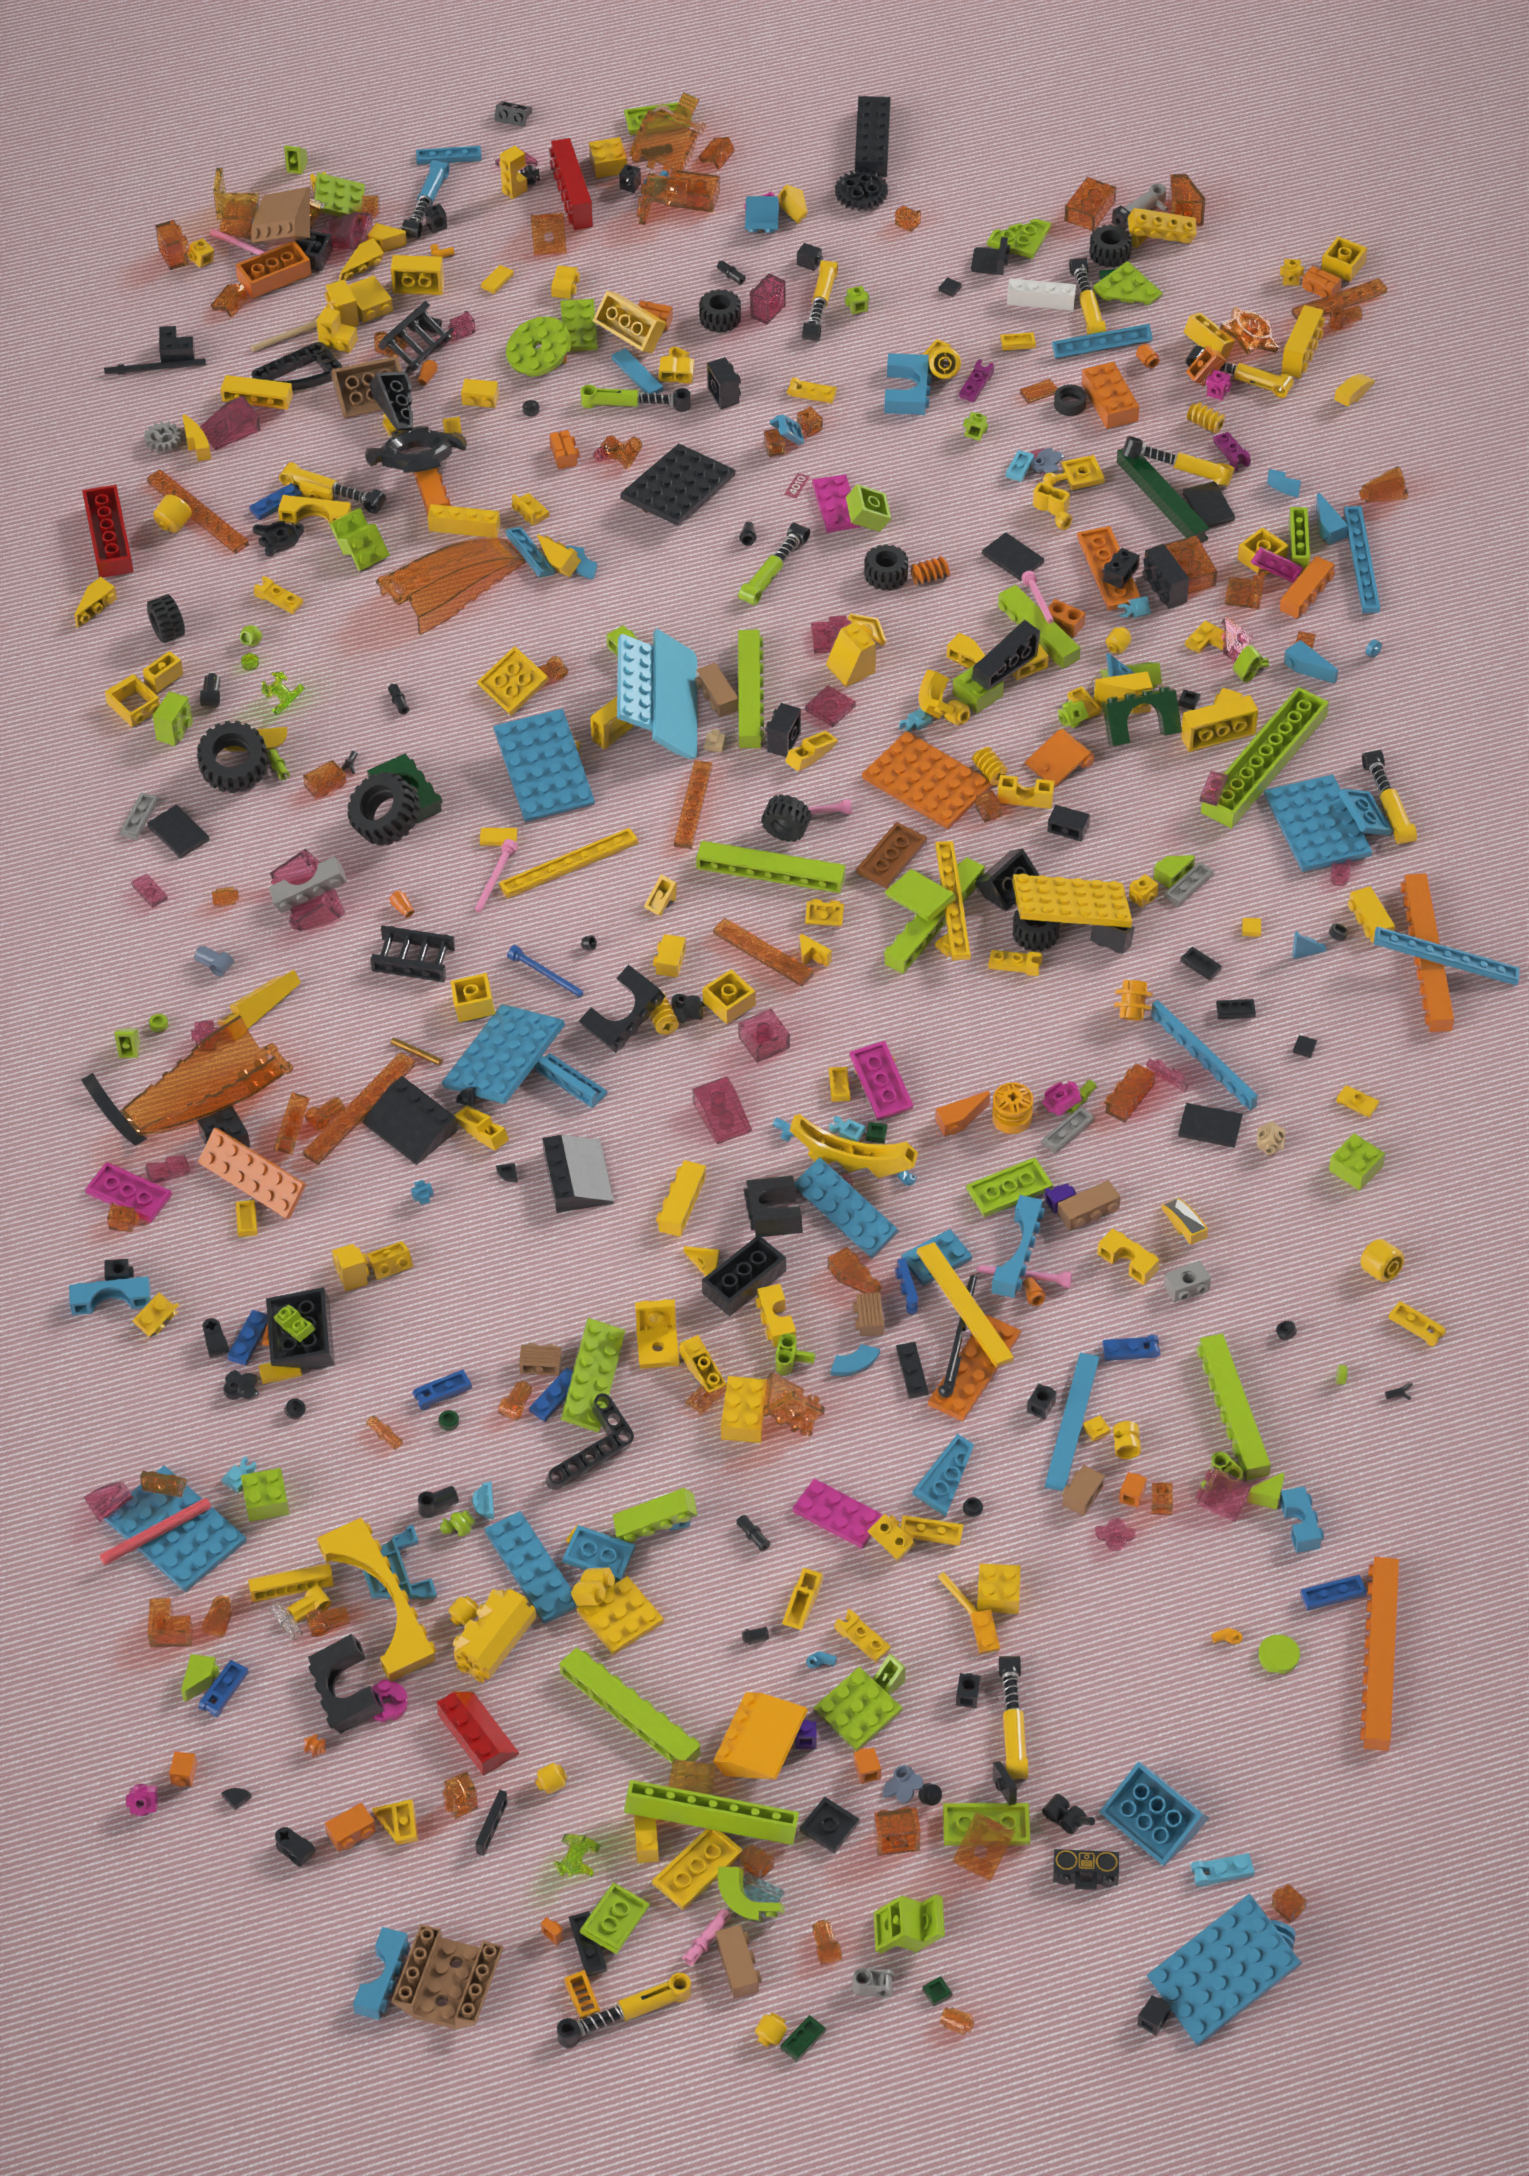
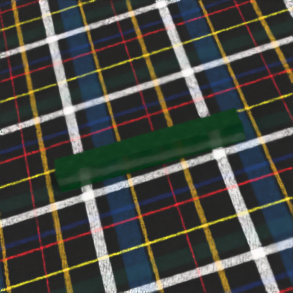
[1116,448,1209,547]

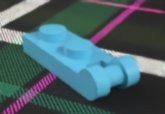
[1190,1853,1255,1886]

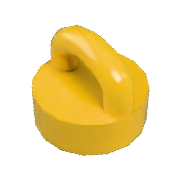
[1055,511,1073,531]

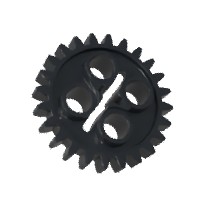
[835,169,888,211]

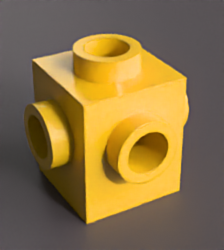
[188,238,214,268]
[1280,259,1304,286]
[1129,874,1159,907]

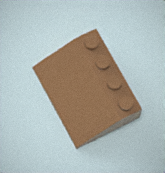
[251,187,310,245]
[331,356,402,418]

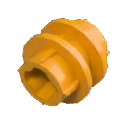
[1114,980,1153,1021]

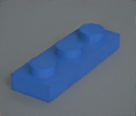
[249,483,302,521]
[227,1309,268,1366]
[529,1367,573,1422]
[1300,1574,1367,1611]

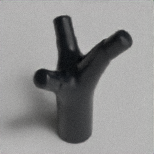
[337,751,358,774]
[1384,1382,1413,1400]

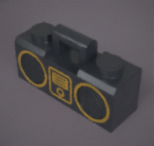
[1053,1849,1119,1890]

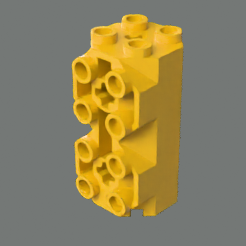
[453,1589,536,1683]

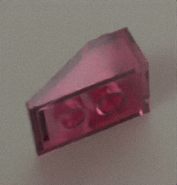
[200,396,261,450]
[692,1076,752,1144]

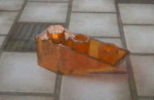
[828,1247,882,1296]

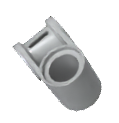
[852,1968,895,1998]

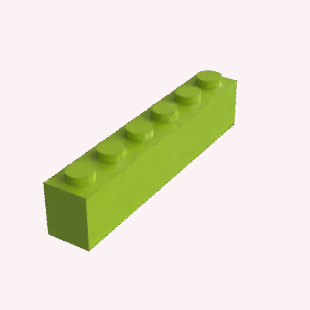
[998,584,1081,669]

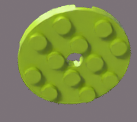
[506,316,571,377]

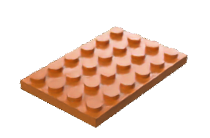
[862,731,993,829]

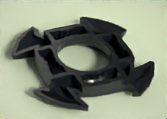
[365,426,467,473]

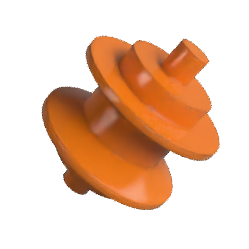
[303,1734,326,1758]

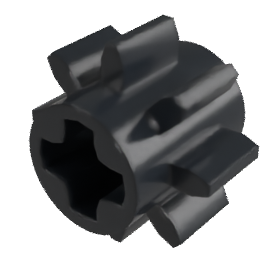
[520,165,540,185]

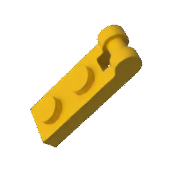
[787,377,837,404]
[1388,1301,1446,1347]

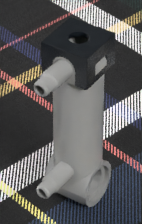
[1112,183,1168,230]

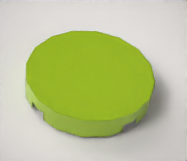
[1258,1635,1300,1674]

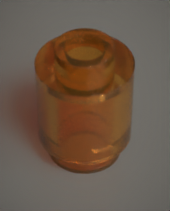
[212,886,239,907]
[940,2007,974,2035]

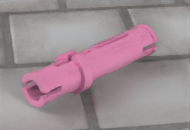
[682,1909,732,1966]

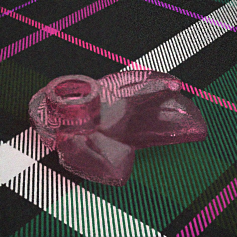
[1095,1518,1136,1551]

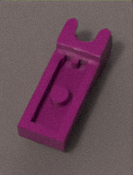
[959,359,994,403]
[1213,432,1251,471]

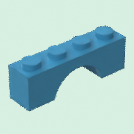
[69,1277,151,1316]
[353,1927,411,2020]

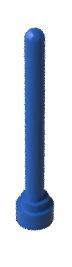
[507,945,583,997]

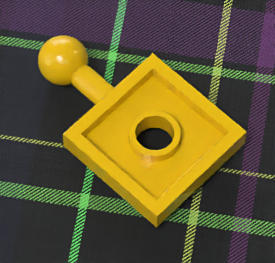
[1043,455,1105,490]

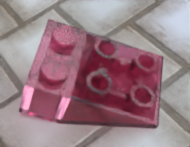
[321,212,373,250]

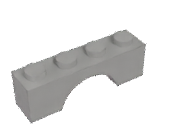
[269,856,347,913]

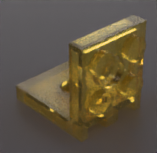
[213,168,259,221]

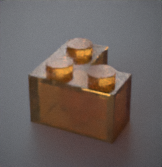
[148,1598,193,1648]

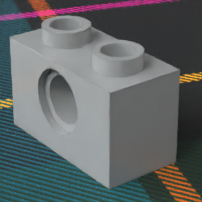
[1164,1261,1211,1302]

